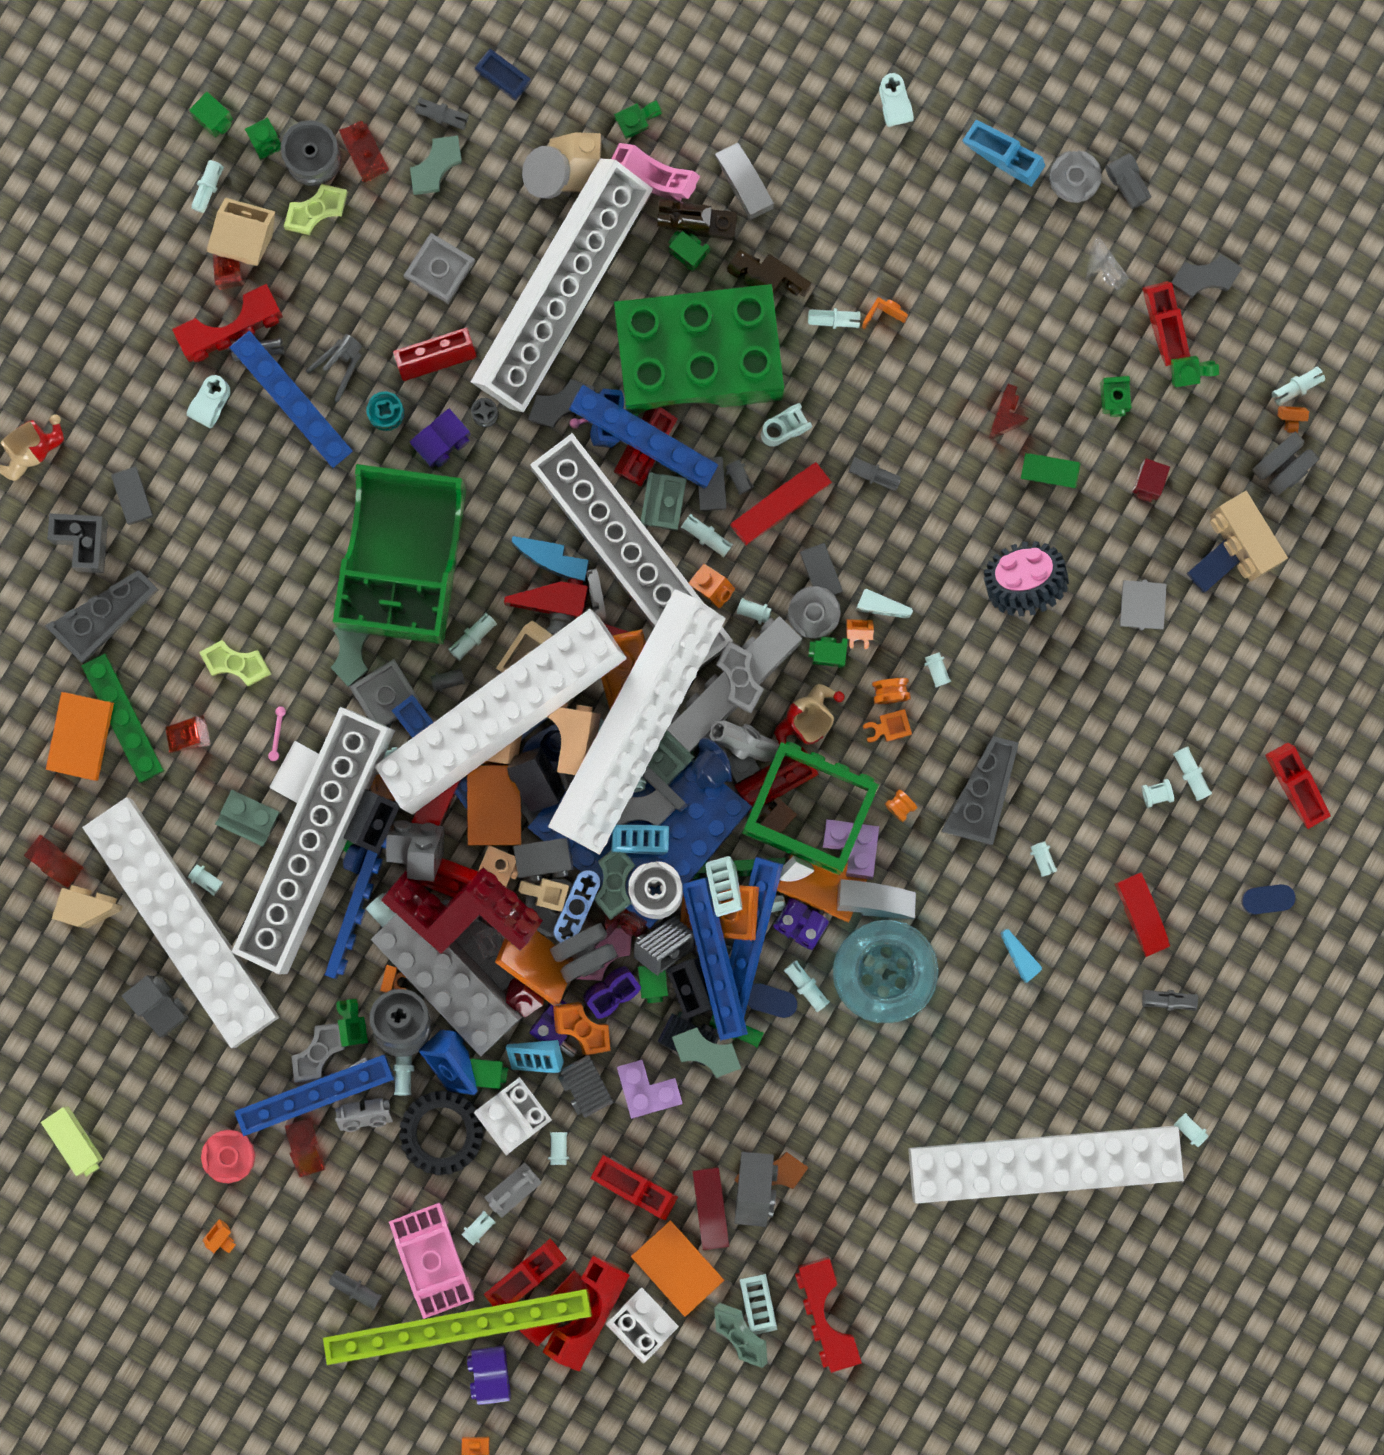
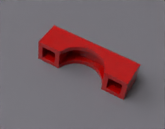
[172,284,283,363]
[543,1255,630,1372]
[795,1257,862,1373]

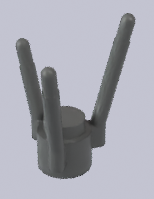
[306,334,362,402]

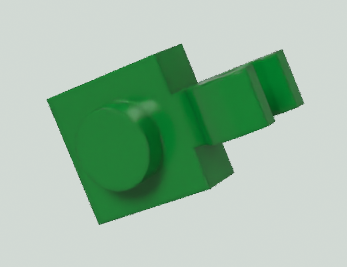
[614,100,662,139]
[1171,356,1219,387]
[336,999,368,1047]

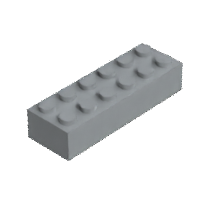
[667,616,802,754]
[371,914,523,1056]

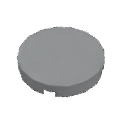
[522,146,570,199]
[1049,151,1102,203]
[586,569,606,621]
[788,586,841,639]

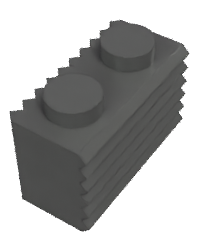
[634,916,695,976]
[558,1055,614,1118]

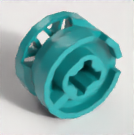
[366,391,404,431]

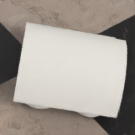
[270,741,319,803]
[474,1077,552,1155]
[605,1287,679,1363]

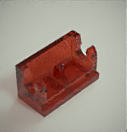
[339,121,389,183]

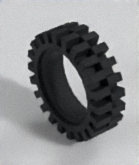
[399,1091,484,1175]

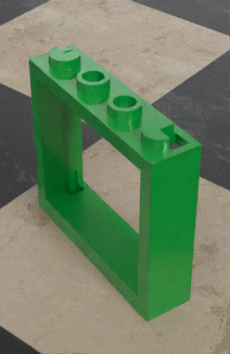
[742,742,879,876]

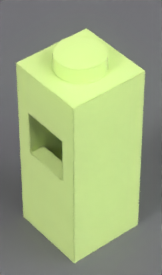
[41,1106,104,1177]

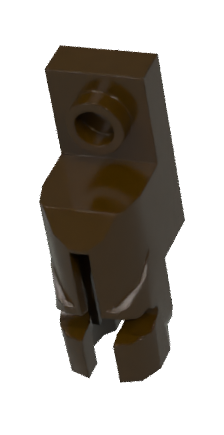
[657,199,737,240]
[727,249,811,297]

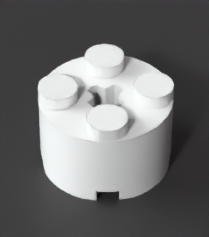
[628,862,683,919]

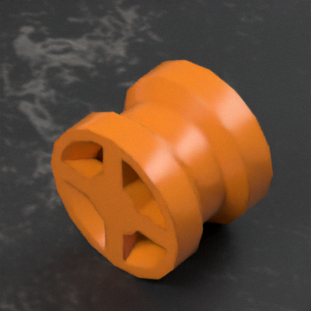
[884,789,918,823]

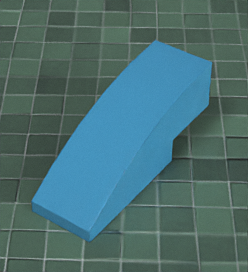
[962,120,1045,187]
[512,536,589,584]

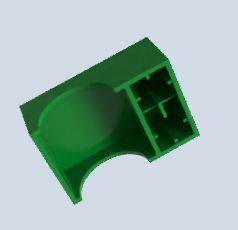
[614,284,784,416]
[332,464,467,644]

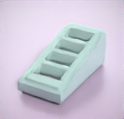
[856,589,913,618]
[706,856,743,917]
[740,1274,778,1335]

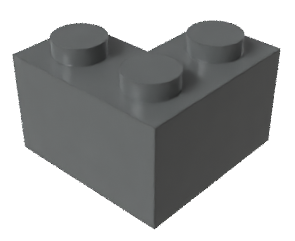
[47,513,108,573]
[386,820,444,881]
[514,838,574,882]
[122,975,189,1038]
[734,1152,778,1227]

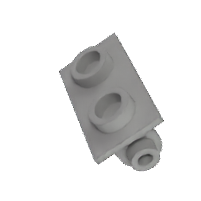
[336,1098,393,1132]
[484,1163,542,1218]

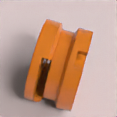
[872,678,911,704]

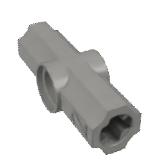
[709,720,779,763]

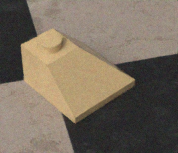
[549,132,601,192]

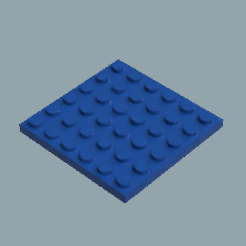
[528,759,752,929]

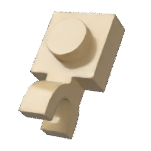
[518,878,569,912]

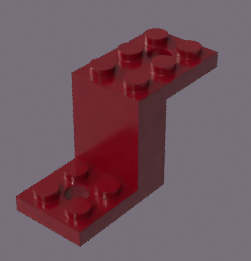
[381,867,543,954]

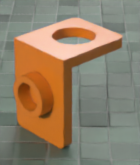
[861,297,908,329]

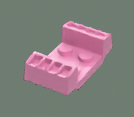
[389,1203,474,1319]

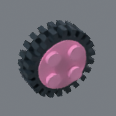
[984,541,1069,616]

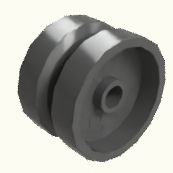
[281,120,342,186]
[1251,431,1320,497]
[525,878,584,937]
[549,923,619,983]
[370,989,432,1057]

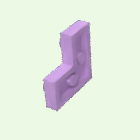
[823,819,879,880]
[617,1060,683,1119]

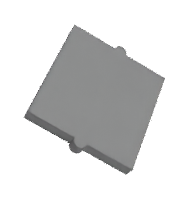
[1120,579,1167,631]

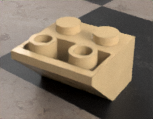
[207,198,275,266]
[52,885,123,928]

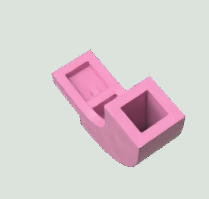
[611,143,700,202]

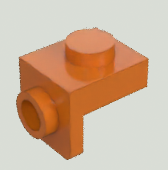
[689,564,735,608]

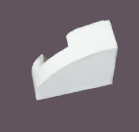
[780,856,815,882]

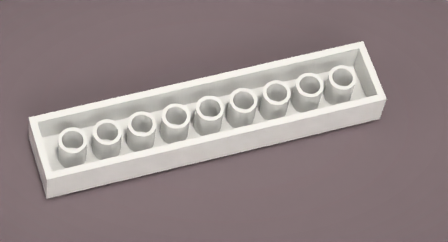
[471,158,653,412]
[530,433,733,671]
[548,589,726,854]
[375,609,627,814]
[232,707,395,974]
[82,797,280,1048]
[908,1126,1184,1204]

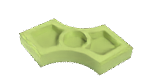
[284,184,348,235]
[199,640,271,687]

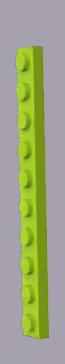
[323,1289,592,1365]

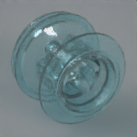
[833,920,938,1023]

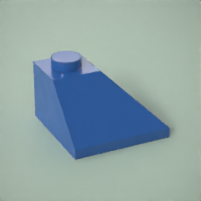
[419,1030,478,1095]

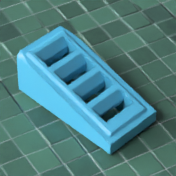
[611,825,669,855]
[1000,929,1042,983]
[506,1040,564,1073]

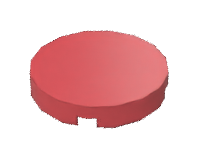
[201,1129,256,1184]

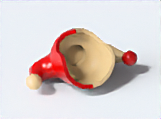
[0,415,64,481]
[774,684,845,745]

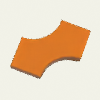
[553,1002,611,1055]

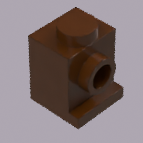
[759,797,797,833]

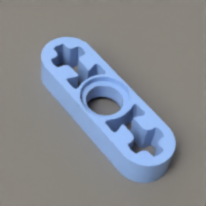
[553,870,600,943]

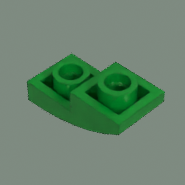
[1021,453,1081,489]

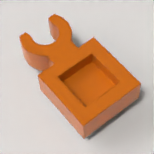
[862,709,912,743]

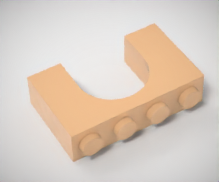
[487,703,601,775]

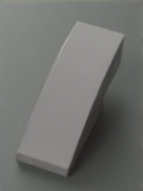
[715,143,774,220]
[837,879,916,919]

